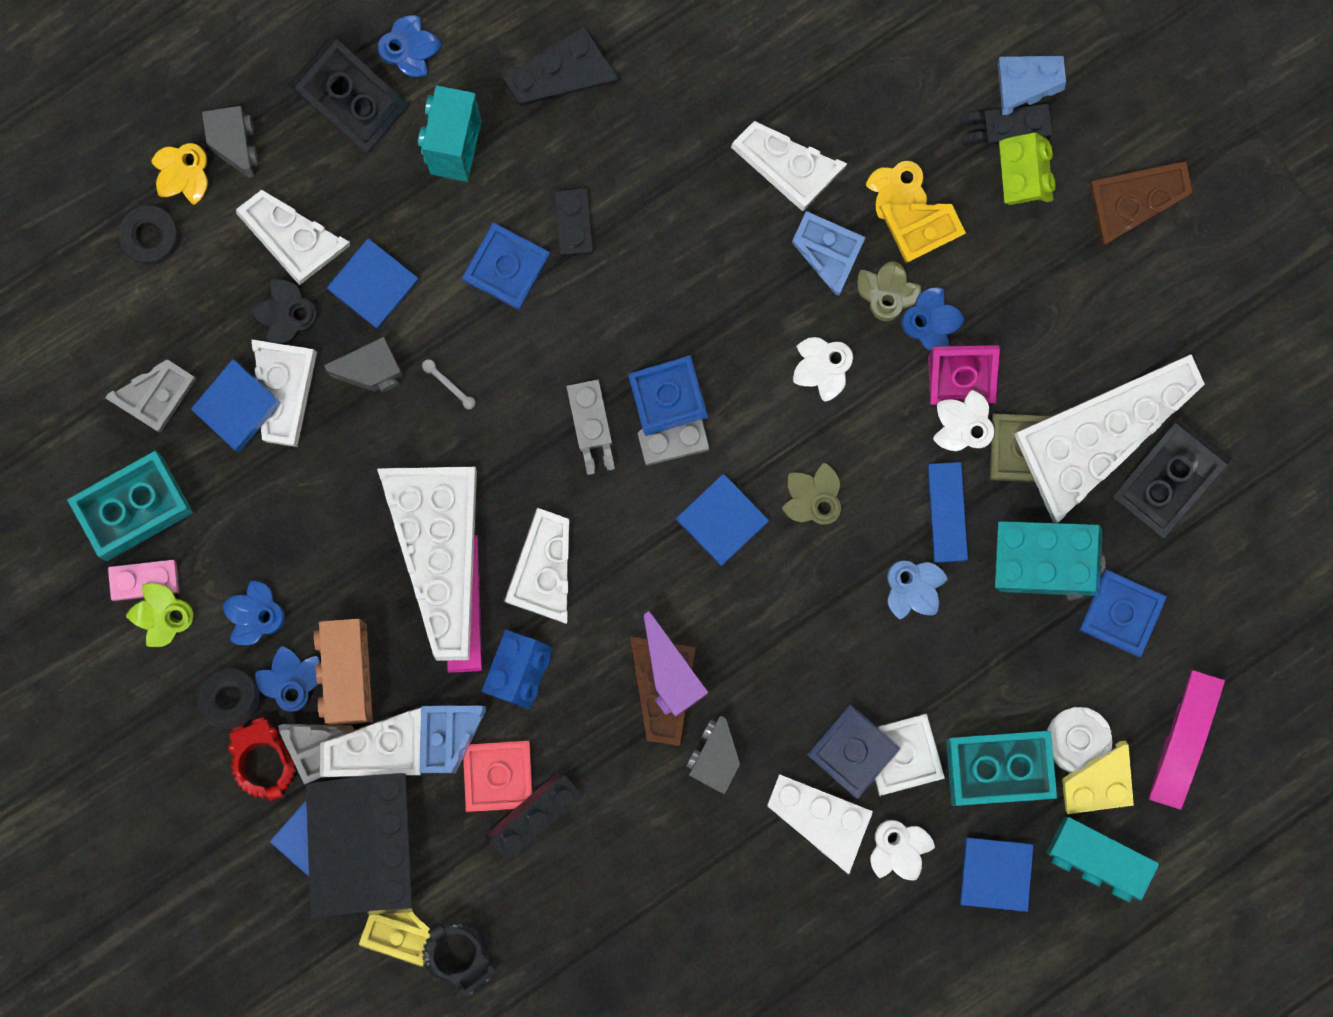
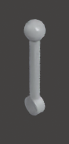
[422,359,476,409]

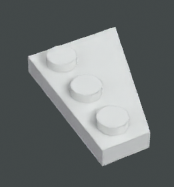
[731,121,847,211]
[236,190,350,285]
[252,340,317,447]
[504,508,569,624]
[320,708,421,777]
[767,775,873,874]

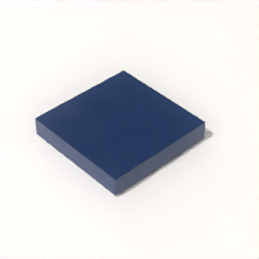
[807,704,902,799]

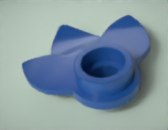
[377,15,442,77]
[902,287,964,351]
[223,581,285,645]
[255,646,321,712]

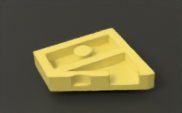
[1062,741,1134,814]
[359,911,430,967]

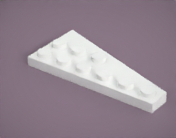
[1014,355,1205,523]
[377,467,477,661]

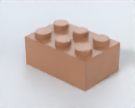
[314,619,373,725]

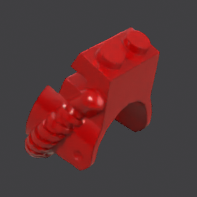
[228,717,296,801]

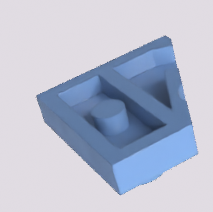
[998,56,1066,115]
[792,211,865,296]
[420,706,486,773]

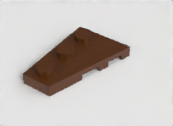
[1089,161,1193,246]
[630,637,696,746]

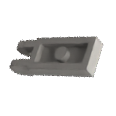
[567,379,615,475]

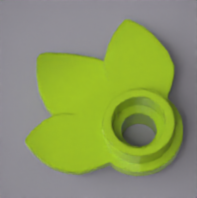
[126,582,193,647]

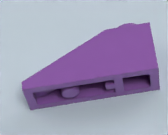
[644,611,708,718]

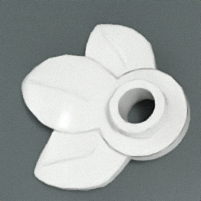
[793,337,853,402]
[933,390,995,451]
[870,820,935,880]

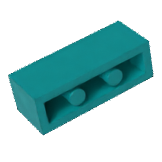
[1046,817,1159,903]

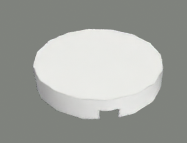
[1046,707,1112,773]

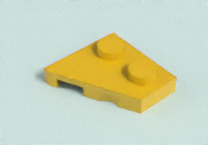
[879,203,966,263]

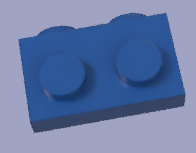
[482,630,552,709]

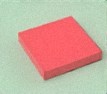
[463,741,532,812]

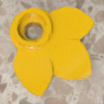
[151,143,208,205]
[866,161,927,219]

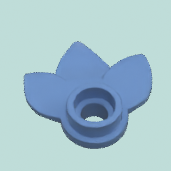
[887,560,947,619]

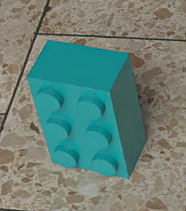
[418,85,482,182]
[67,451,194,561]
[995,522,1103,596]
[946,731,1057,806]

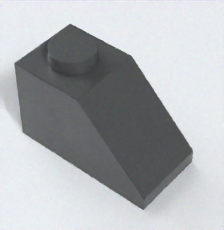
[324,337,404,392]

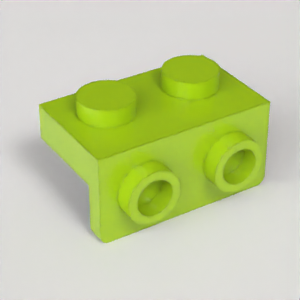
[999,133,1055,205]

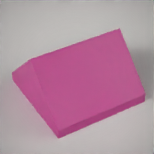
[928,345,1000,405]

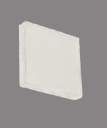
[875,714,944,796]

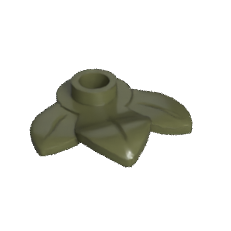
[857,261,921,321]
[782,463,841,525]

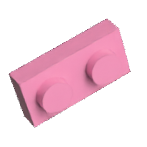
[108,560,179,601]

